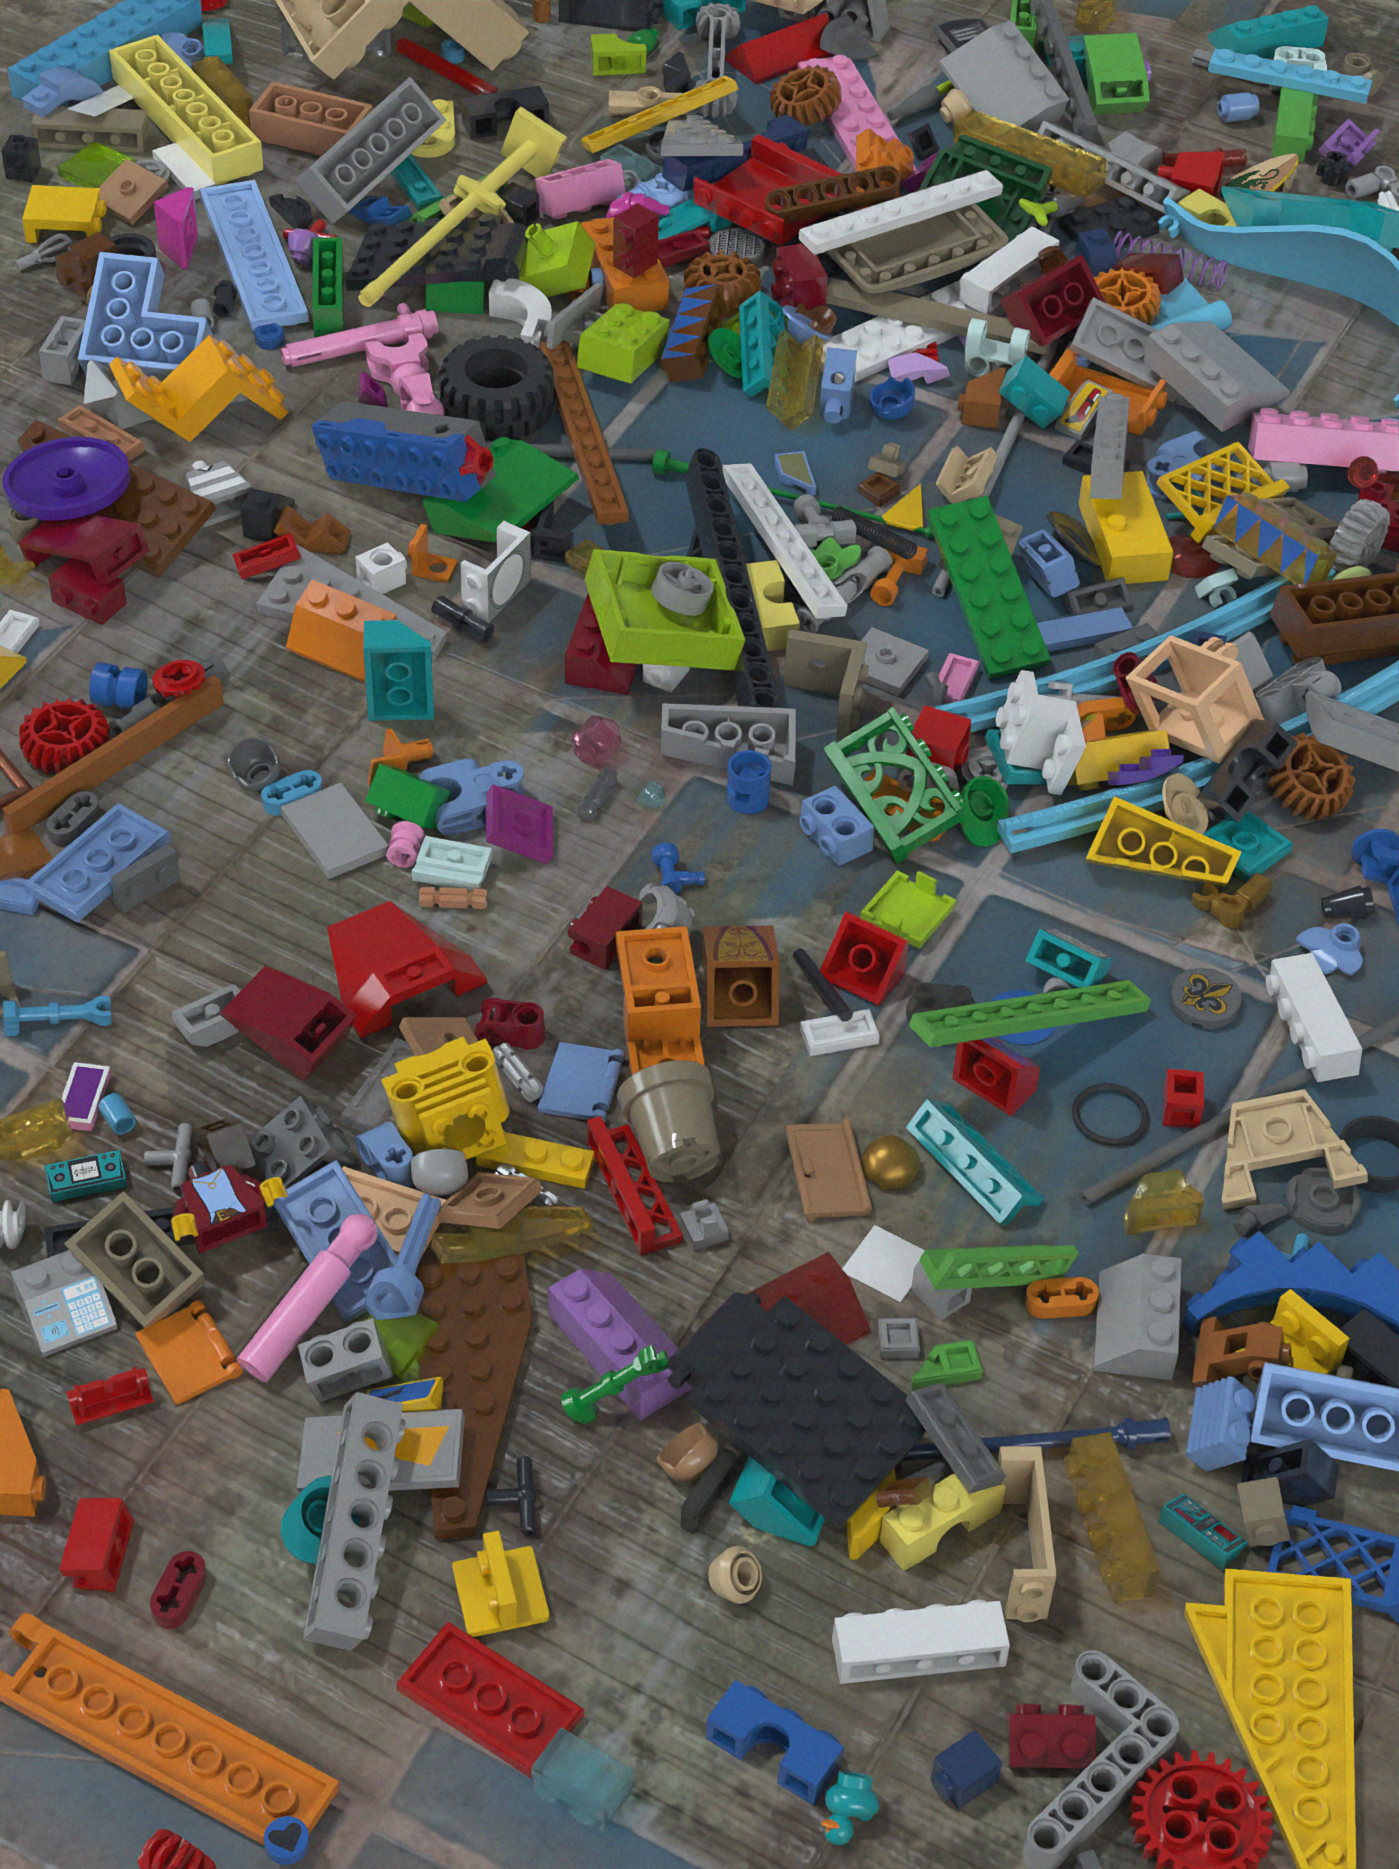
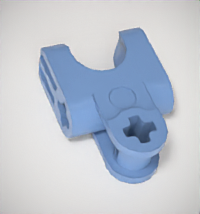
[1146,431,1237,500]
[420,758,525,836]

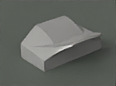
[1108,131,1165,171]
[172,984,240,1047]

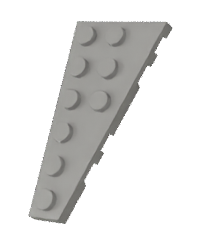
[661,111,743,156]
[256,544,447,662]

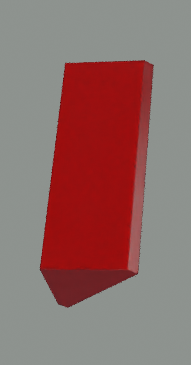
[725,13,833,85]

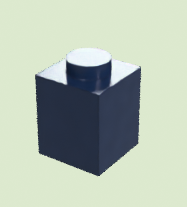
[931,1730,1002,1810]

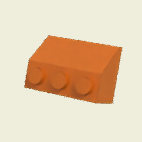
[286,579,398,683]

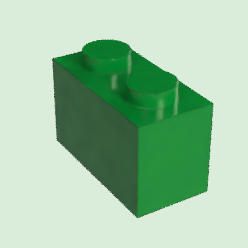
[365,764,451,829]

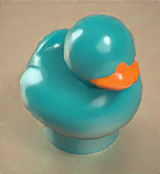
[821,1771,879,1845]

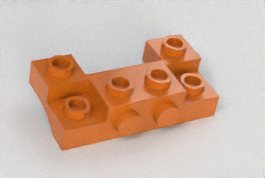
[856,128,914,211]

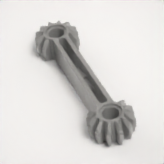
[693,3,741,119]

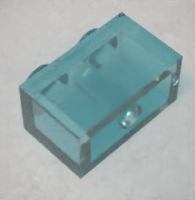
[531,1727,633,1832]

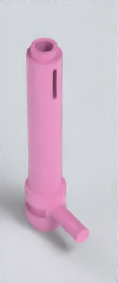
[280,303,439,368]

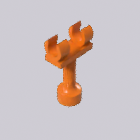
[870,538,930,606]

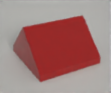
[820,911,909,1005]

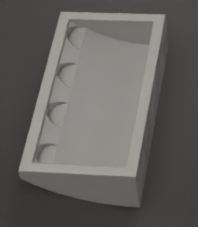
[1305,690,1399,772]

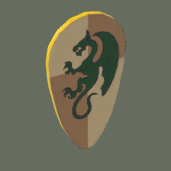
[1216,153,1299,204]

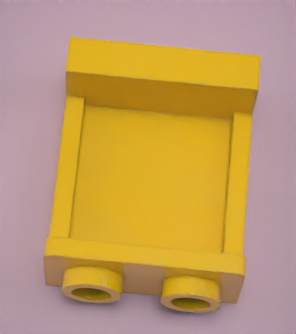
[22,185,107,243]

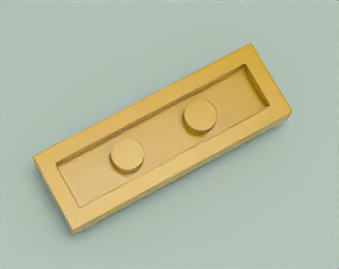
[476,1132,594,1189]

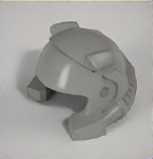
[629,883,695,936]

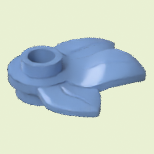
[161,32,205,68]
[1296,924,1363,975]

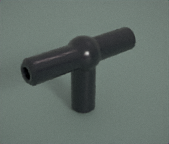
[485,1456,538,1535]

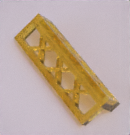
[766,330,824,430]

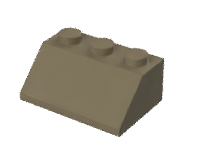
[64,1191,205,1329]

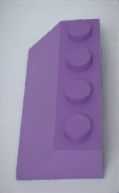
[548,1269,693,1421]

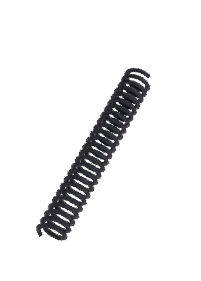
[832,506,917,559]

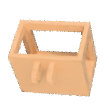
[1126,635,1264,764]

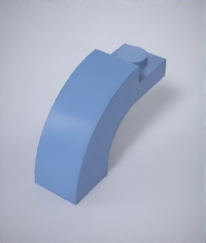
[21,67,103,117]

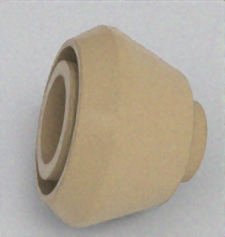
[939,89,974,125]
[708,1546,762,1604]

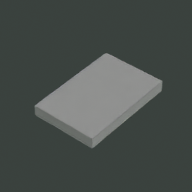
[280,782,389,879]

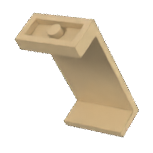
[997,1446,1056,1622]

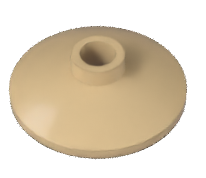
[1162,773,1208,835]

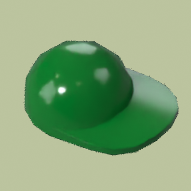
[960,776,1009,847]

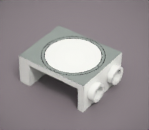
[461,521,531,623]

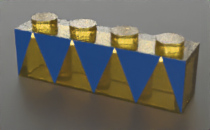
[1213,492,1338,584]

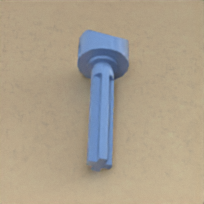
[365,1194,441,1320]

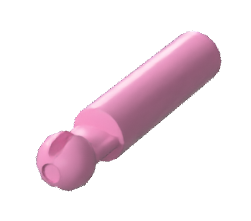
[236,1214,377,1383]

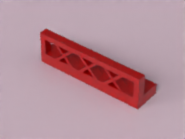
[587,1116,683,1255]

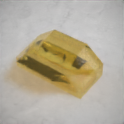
[1075,0,1115,31]
[0,1098,72,1162]
[1122,1169,1204,1235]

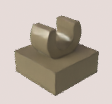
[868,442,907,477]

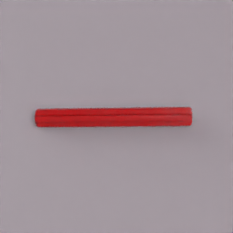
[396,37,498,95]

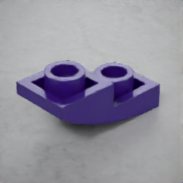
[1108,749,1183,785]

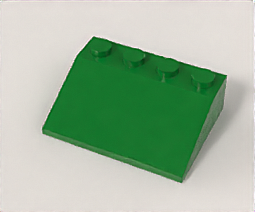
[423,437,579,543]

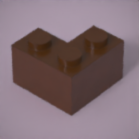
[55,232,117,300]

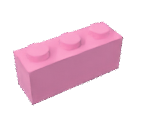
[535,159,625,219]

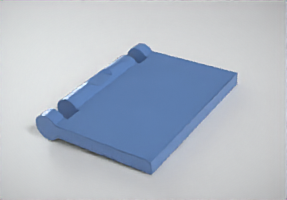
[537,1042,627,1123]

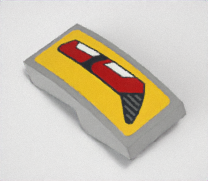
[1055,380,1113,440]

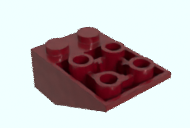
[219,965,357,1082]

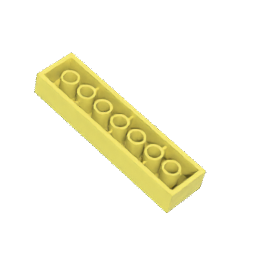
[109,34,264,186]

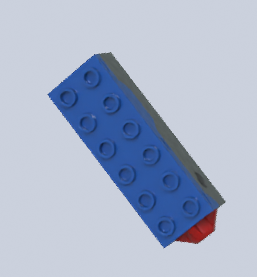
[311,401,496,502]

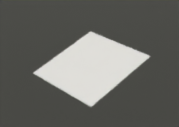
[841,1225,925,1302]

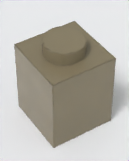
[1237,1477,1290,1547]

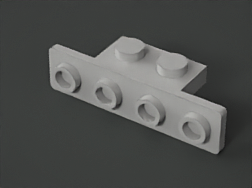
[545,283,603,350]

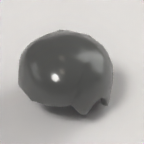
[227,737,282,791]

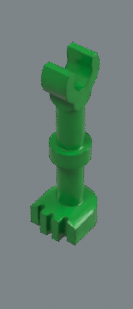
[561,1345,669,1424]

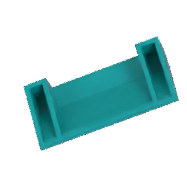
[1221,186,1399,253]

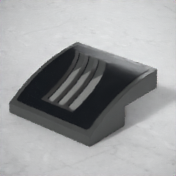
[933,18,990,53]

